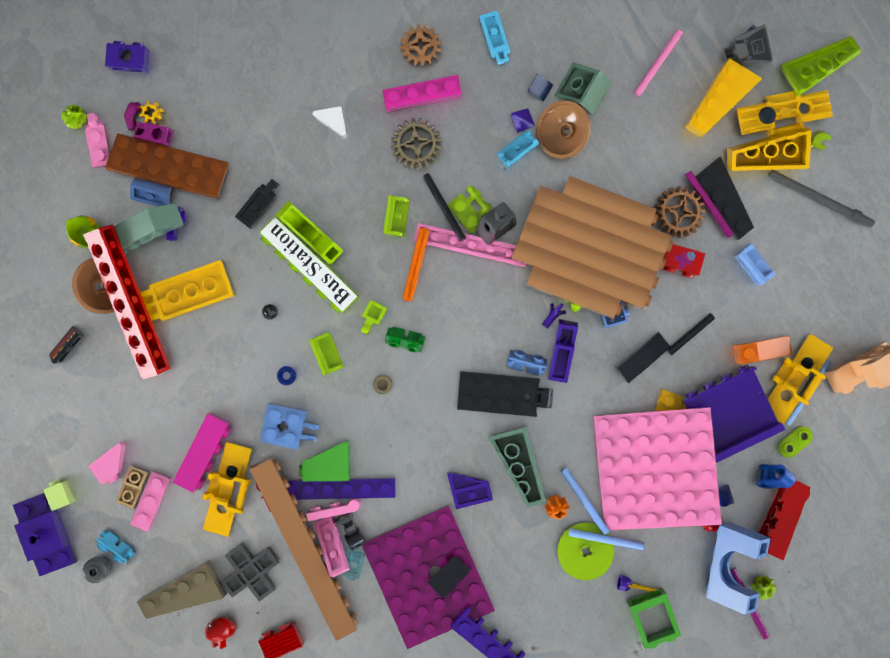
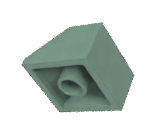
[554,62,612,115]

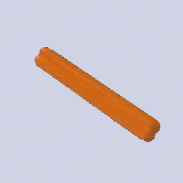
[403,227,430,302]

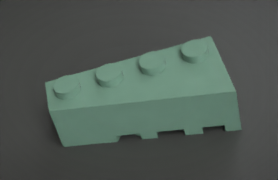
[114,203,184,254]
[488,425,547,507]

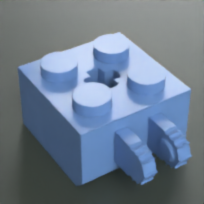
[260,402,319,450]

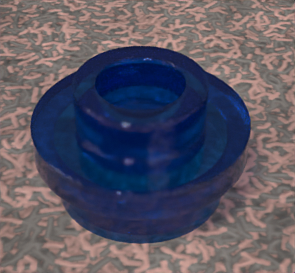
[277,366,296,385]

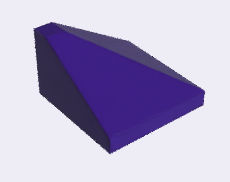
[510,108,535,133]

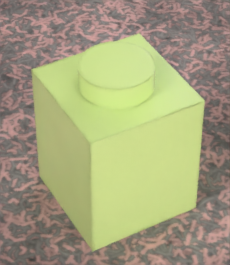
[43,479,75,511]

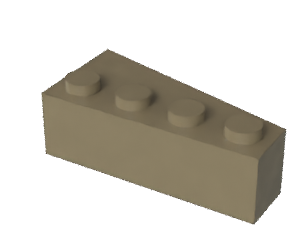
[137,560,227,619]

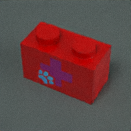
[663,244,706,279]

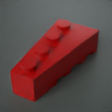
[758,481,811,561]

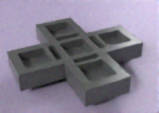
[221,543,279,602]

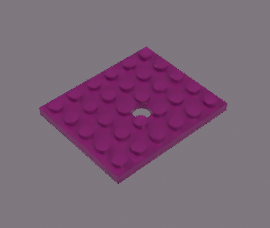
[362,505,495,649]

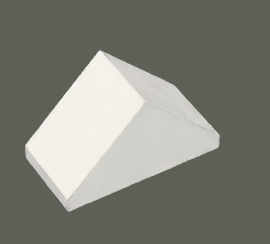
[312,106,347,139]

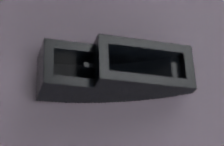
[615,332,671,383]

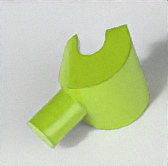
[811,130,831,150]

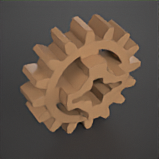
[400,24,441,67]

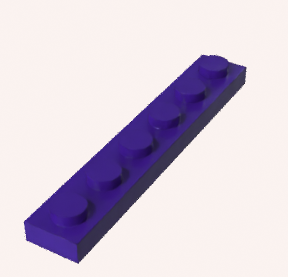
[288,478,396,500]

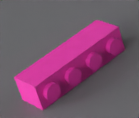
[382,75,462,113]
[173,412,231,493]

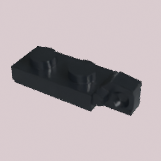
[235,179,279,229]

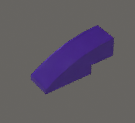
[548,319,578,383]

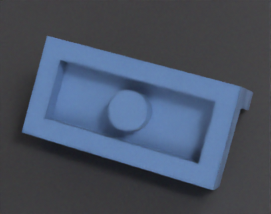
[130,178,172,206]

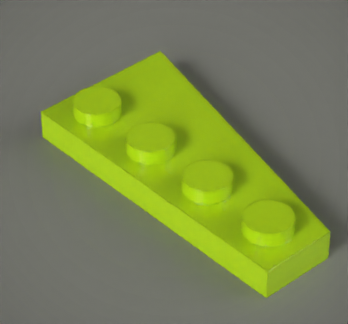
[780,36,861,96]

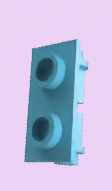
[96,530,135,565]

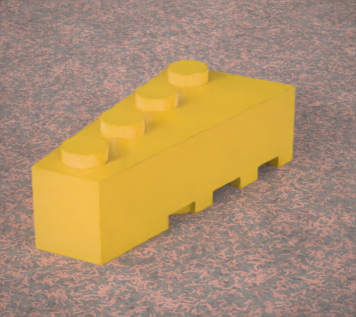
[684,58,762,137]
[727,127,812,171]

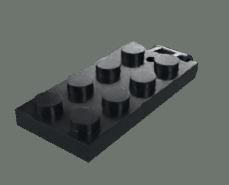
[457,371,553,417]

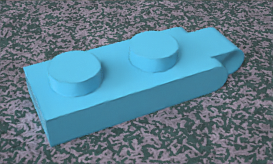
[479,10,510,65]

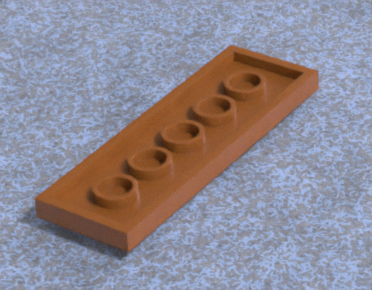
[105,133,229,199]

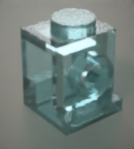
[340,549,366,581]

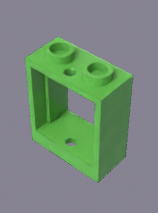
[627,588,681,649]

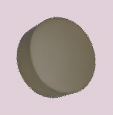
[373,375,393,394]

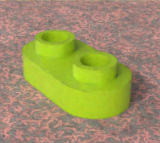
[777,426,813,458]

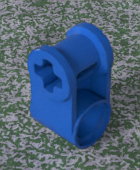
[756,464,796,489]

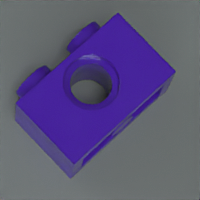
[105,41,150,73]

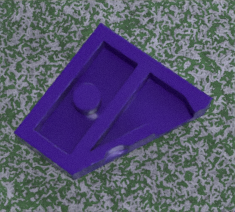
[447,472,493,509]

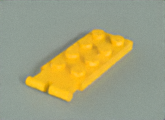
[140,260,235,322]

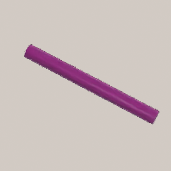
[685,171,734,238]
[730,568,770,639]

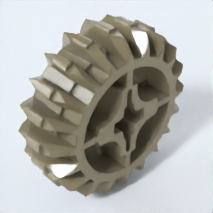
[391,118,442,170]

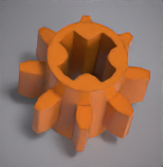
[544,495,570,519]

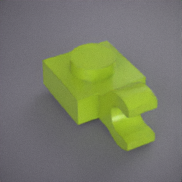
[361,299,387,335]

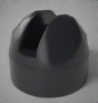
[262,304,278,320]

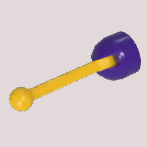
[617,575,660,592]

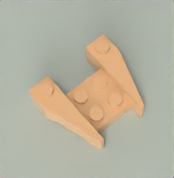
[825,342,890,394]

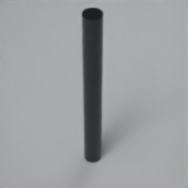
[423,173,466,242]

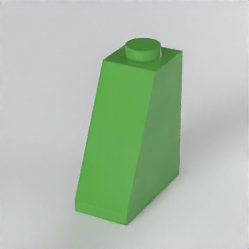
[299,440,350,482]

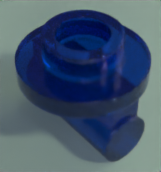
[719,484,735,507]

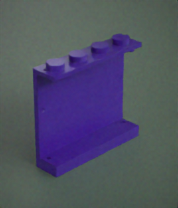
[682,365,786,463]

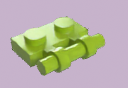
[448,185,492,235]

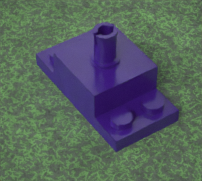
[12,493,77,577]

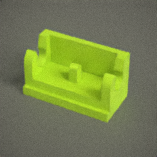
[383,195,410,238]
[309,332,344,376]

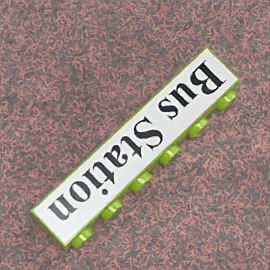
[259,216,360,313]

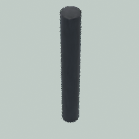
[667,313,715,356]

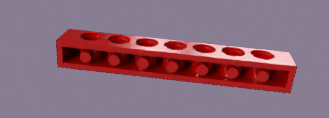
[84,224,171,379]

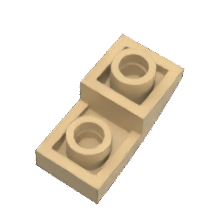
[115,466,148,509]

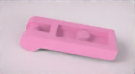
[306,499,361,521]

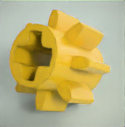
[139,101,164,125]

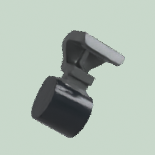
[335,512,366,550]

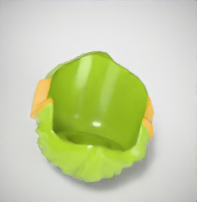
[66,215,100,249]

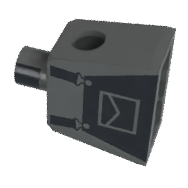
[725,24,773,65]
[476,202,516,245]

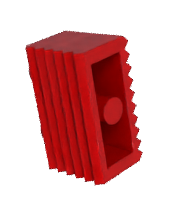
[258,622,304,658]

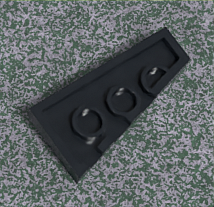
[695,156,754,240]

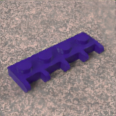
[450,606,525,658]

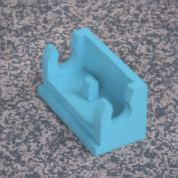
[496,130,539,169]

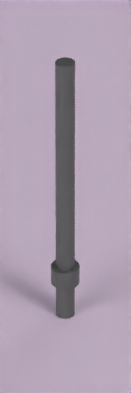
[769,170,875,227]

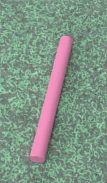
[633,29,683,97]

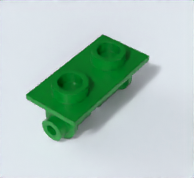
[385,326,425,352]

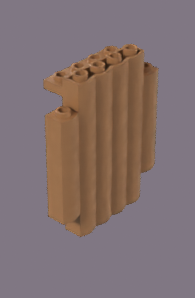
[512,176,673,319]

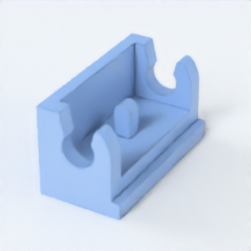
[734,243,776,286]

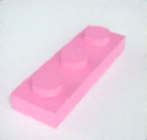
[130,471,171,532]
[314,516,350,577]

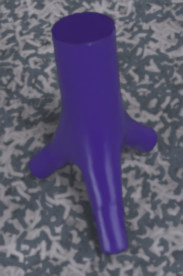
[542,303,566,329]

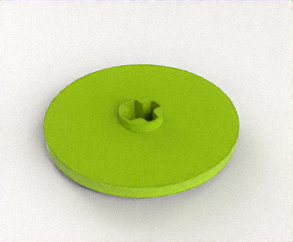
[557,522,614,580]

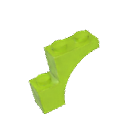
[276,201,343,265]

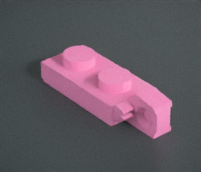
[85,113,110,168]

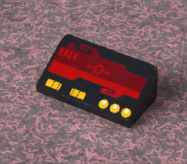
[49,326,84,364]

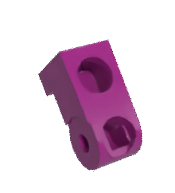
[133,122,174,147]

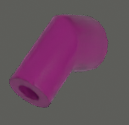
[124,102,141,131]

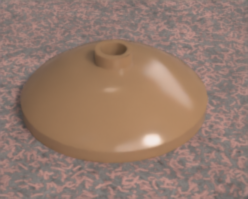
[536,100,591,159]
[72,257,114,314]

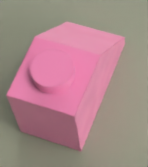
[88,441,126,485]

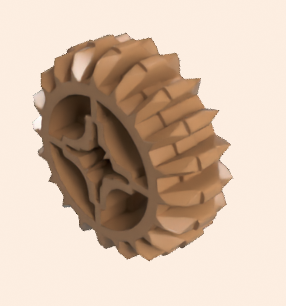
[654,186,706,238]

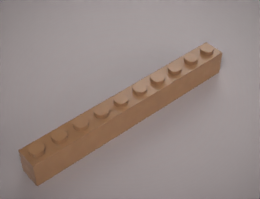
[250,457,358,641]

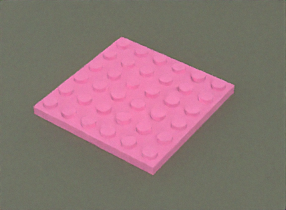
[594,407,722,530]

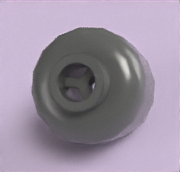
[82,556,111,583]

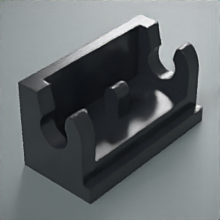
[428,555,472,598]

